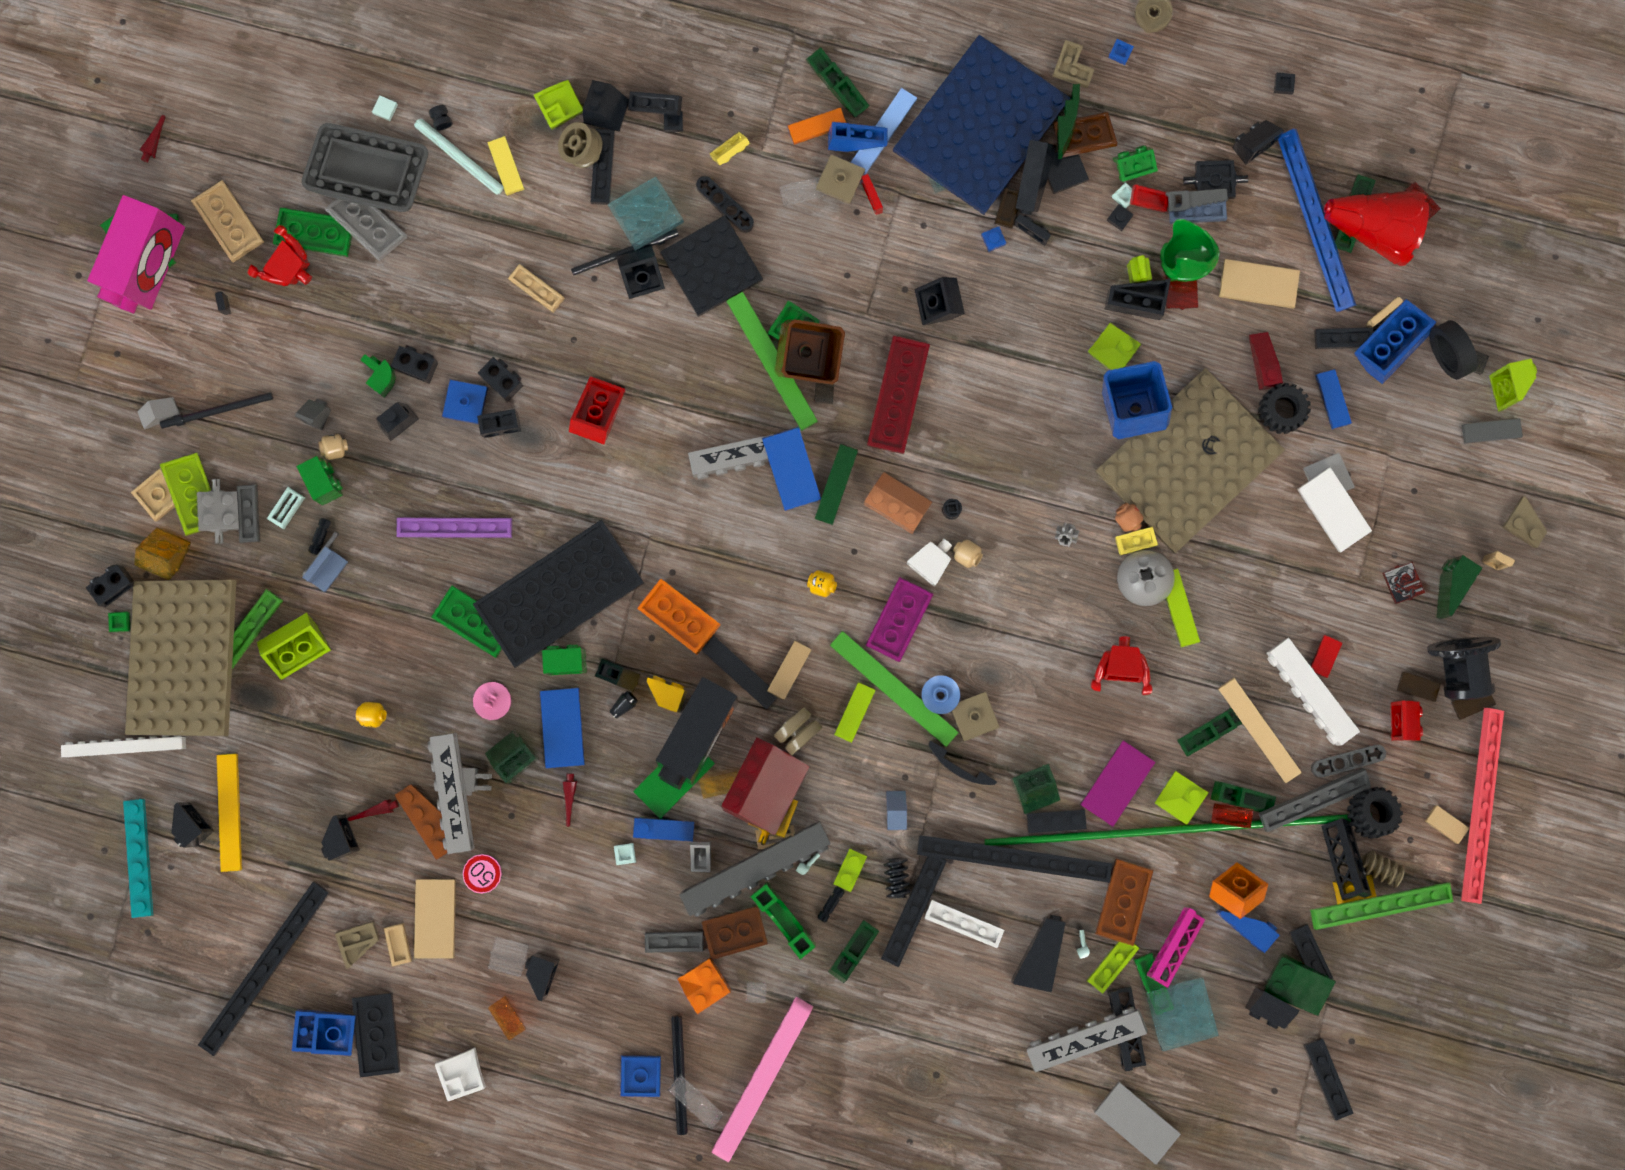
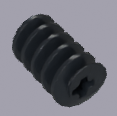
[883,858,910,899]

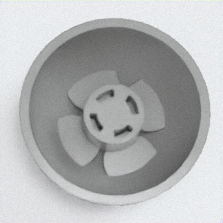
[1117,550,1175,606]

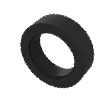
[1429,320,1478,380]

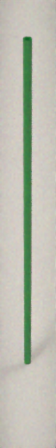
[984,814,1372,846]

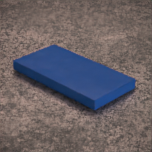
[762,426,821,511]
[540,688,585,768]

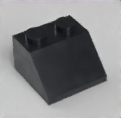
[583,80,629,132]
[1232,120,1284,165]
[616,246,665,299]
[915,277,965,325]
[171,802,214,848]
[321,814,360,861]
[525,952,560,1001]
[1245,987,1300,1029]

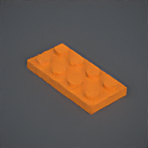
[637,579,721,655]

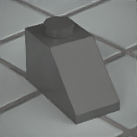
[295,399,331,430]

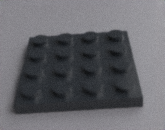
[660,215,763,317]

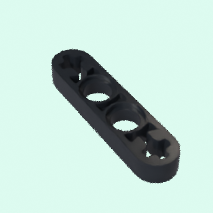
[696,176,754,233]

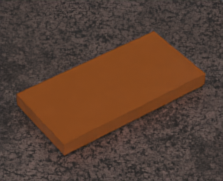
[1095,859,1154,946]

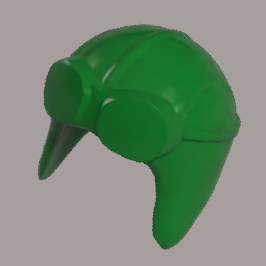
[1160,219,1220,282]

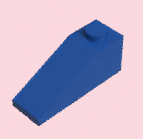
[828,122,888,152]
[633,818,694,841]
[1216,910,1280,953]

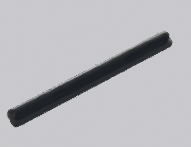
[671,1015,688,1135]

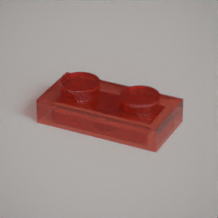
[1211,803,1253,829]

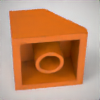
[1209,862,1268,919]
[678,957,731,1014]

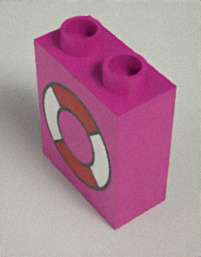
[87,195,185,314]

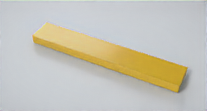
[217,754,242,872]

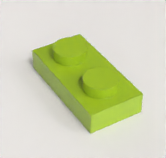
[833,848,867,892]

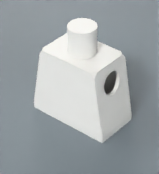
[907,539,952,587]

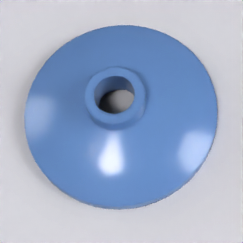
[922,675,960,714]

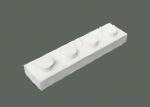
[924,900,1004,948]

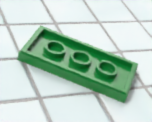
[273,207,352,257]
[431,585,502,658]
[633,757,715,819]

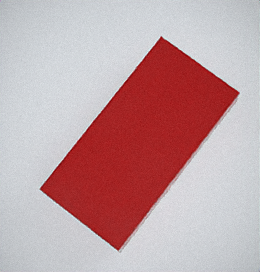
[861,174,883,215]
[1130,184,1168,212]
[1310,635,1343,678]

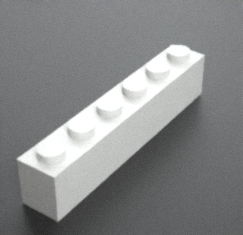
[1266,638,1360,746]

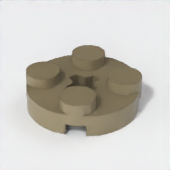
[1134,0,1173,33]

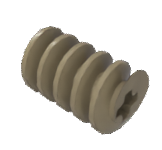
[1362,850,1405,888]

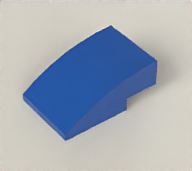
[292,1009,356,1056]

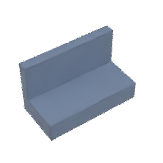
[302,546,348,593]

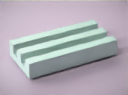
[267,487,305,529]

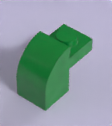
[360,354,396,398]

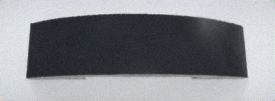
[928,741,997,785]

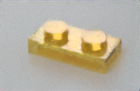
[699,771,738,799]

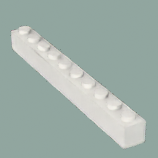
[61,735,186,757]

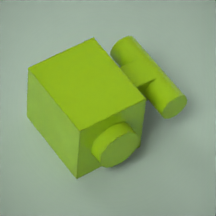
[1127,255,1152,284]

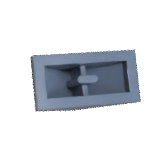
[886,791,907,830]

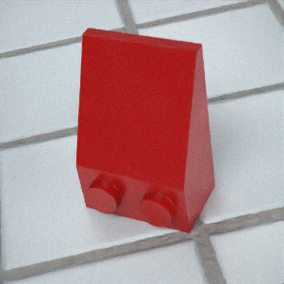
[569,376,626,445]

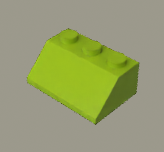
[1489,358,1537,412]
[257,613,331,680]

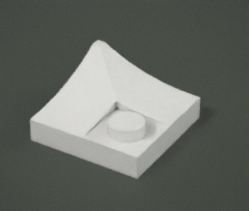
[435,1048,486,1101]

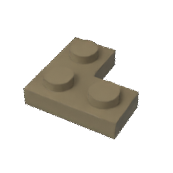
[1052,40,1094,89]

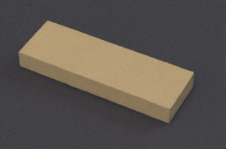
[508,264,565,313]
[767,641,811,700]

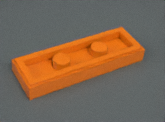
[788,107,846,145]

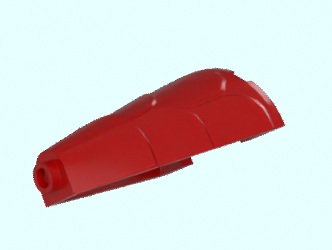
[1324,190,1429,266]

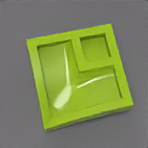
[534,80,583,129]
[1088,323,1141,370]
[1155,771,1208,825]

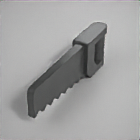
[1166,189,1228,212]

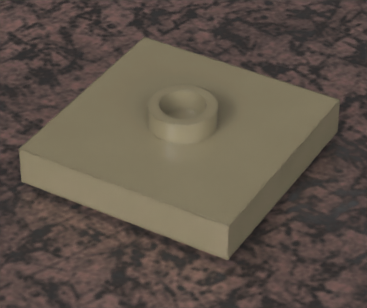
[816,155,865,204]
[952,692,1000,742]

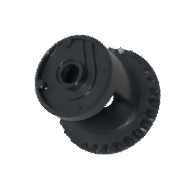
[1427,637,1501,700]

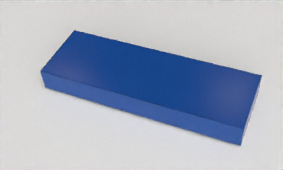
[1315,369,1352,429]

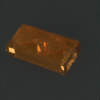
[488,996,526,1040]

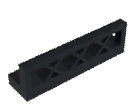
[1321,818,1372,900]
[1107,986,1146,1072]

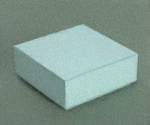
[372,96,398,121]
[1112,182,1132,209]
[614,843,636,865]

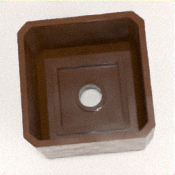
[775,319,845,385]

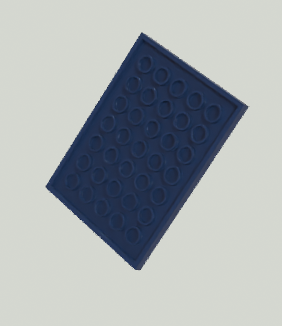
[893,35,1070,215]

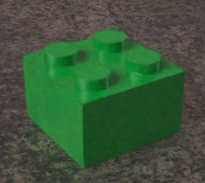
[296,456,343,505]
[542,645,587,676]

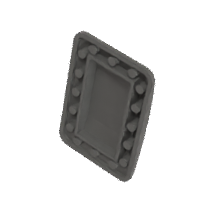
[301,123,429,212]

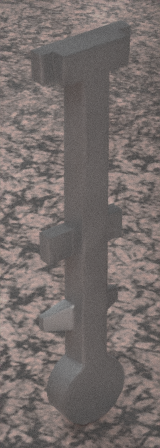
[302,532,339,576]

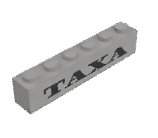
[688,428,802,480]
[428,733,475,854]
[1027,1007,1148,1072]

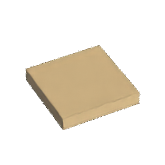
[131,468,175,522]

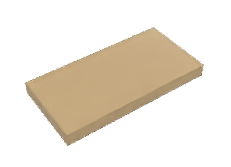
[191,180,264,262]
[1219,259,1300,309]
[414,879,456,958]

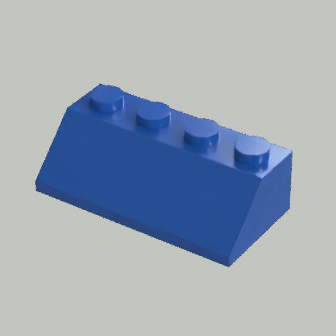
[1355,299,1436,384]

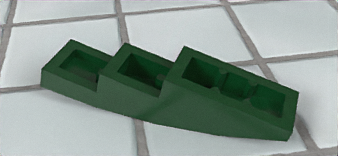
[805,47,869,118]
[1057,84,1080,159]
[1335,174,1376,253]
[815,444,858,525]
[1177,708,1243,757]

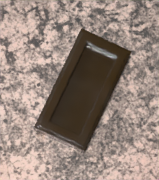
[994,187,1019,229]
[1397,672,1441,702]
[1451,695,1496,720]

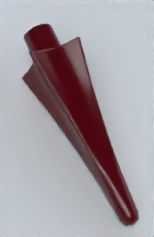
[139,115,165,163]
[562,773,577,827]
[347,799,399,821]

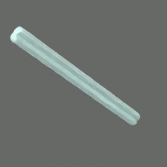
[414,118,504,195]

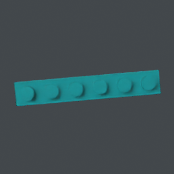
[123,799,154,918]

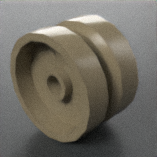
[774,707,823,755]

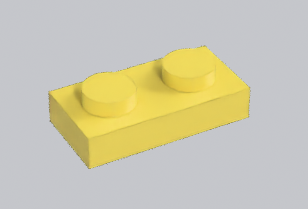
[710,132,750,165]
[1115,527,1158,556]

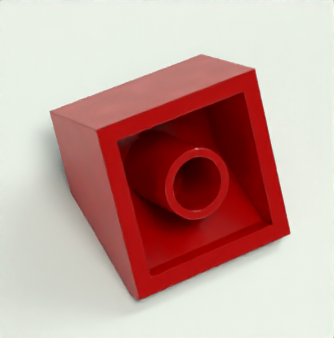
[1391,701,1423,741]

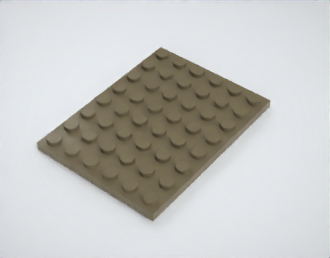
[1095,368,1285,554]
[125,580,236,736]

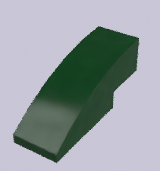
[1210,781,1276,813]
[828,920,879,983]

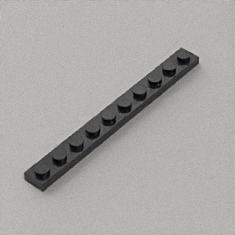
[916,835,1112,883]
[198,881,330,1056]

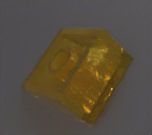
[134,527,191,580]

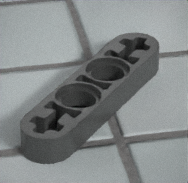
[1311,745,1386,777]

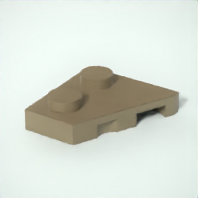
[1502,496,1547,548]
[335,921,380,969]

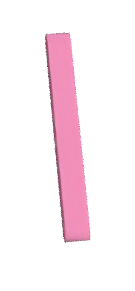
[711,997,813,1162]

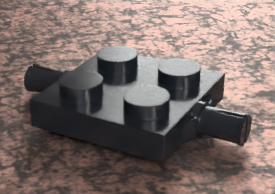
[1183,160,1248,199]

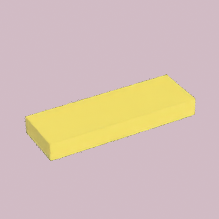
[487,136,524,196]

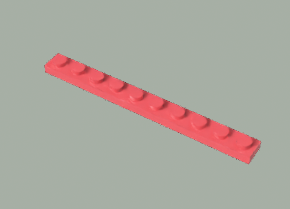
[1461,708,1504,904]

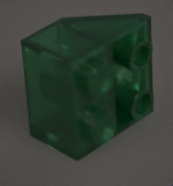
[485,729,539,784]
[1010,764,1061,814]

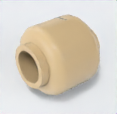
[318,434,348,460]
[953,540,983,568]

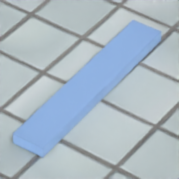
[850,88,917,183]

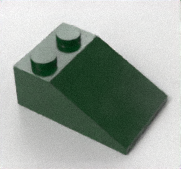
[1436,555,1482,619]
[1264,953,1336,1016]

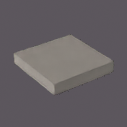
[1303,453,1355,491]

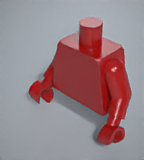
[248,225,312,287]
[1091,636,1152,695]

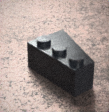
[1104,278,1171,320]

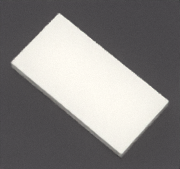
[1297,468,1372,552]

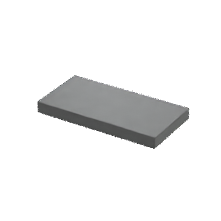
[326,199,407,261]
[1094,1081,1181,1165]

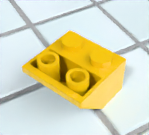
[647,676,687,714]

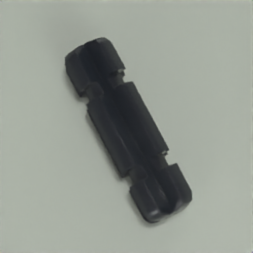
[308,518,331,555]
[817,886,845,923]

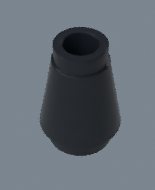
[609,690,638,719]

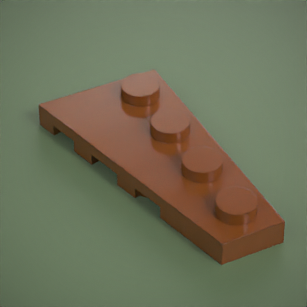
[395,784,447,860]

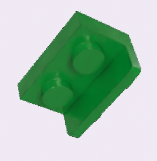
[1113,145,1158,182]

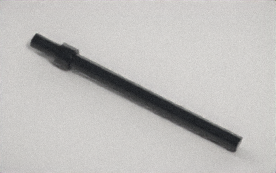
[571,229,679,276]
[160,392,273,429]

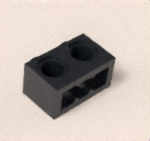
[391,345,438,384]
[478,357,523,402]
[477,409,521,438]
[85,564,134,608]

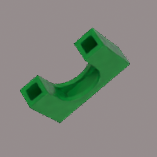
[751,882,816,960]

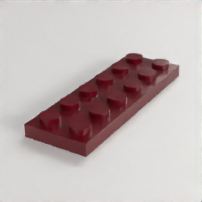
[867,335,930,455]

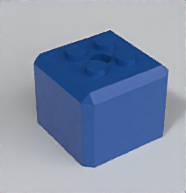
[1102,361,1172,439]

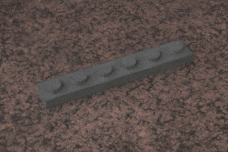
[1259,768,1371,832]

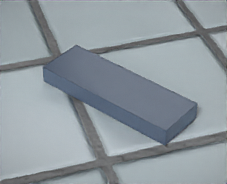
[1168,201,1227,224]

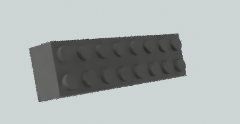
[679,821,831,917]

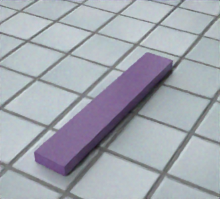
[396,518,512,538]

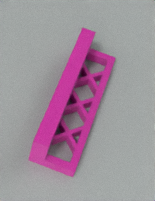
[1147,907,1205,988]

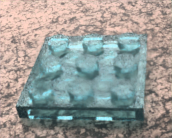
[607,177,684,251]
[1146,977,1219,1052]

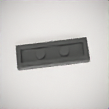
[1461,418,1523,444]
[237,484,260,543]
[645,931,704,953]

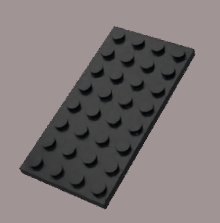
[473,519,644,668]

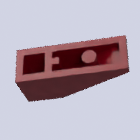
[1249,332,1283,390]

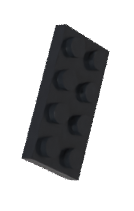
[352,992,401,1078]

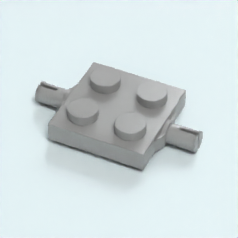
[196,479,239,544]

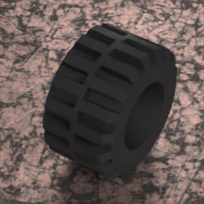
[1258,383,1311,434]
[1347,787,1403,839]

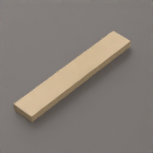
[1218,678,1302,783]

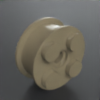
[558,122,602,168]

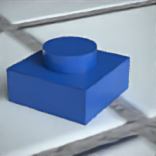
[1108,39,1134,65]
[981,226,1006,252]

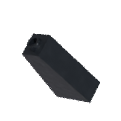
[1016,140,1057,215]
[1011,915,1066,993]

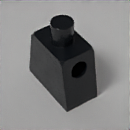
[376,402,419,441]

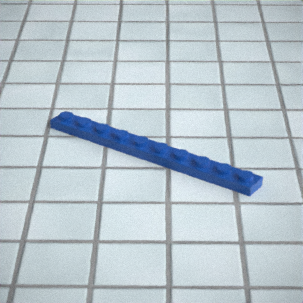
[1278,129,1356,312]

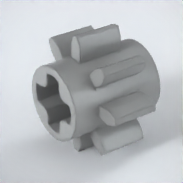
[1055,522,1080,547]

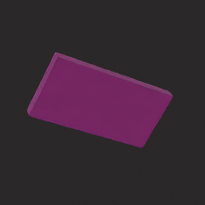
[865,577,934,663]
[1080,741,1155,827]

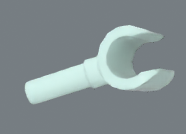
[796,853,820,875]
[1077,930,1090,959]

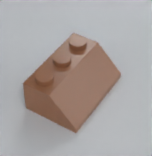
[864,473,932,534]

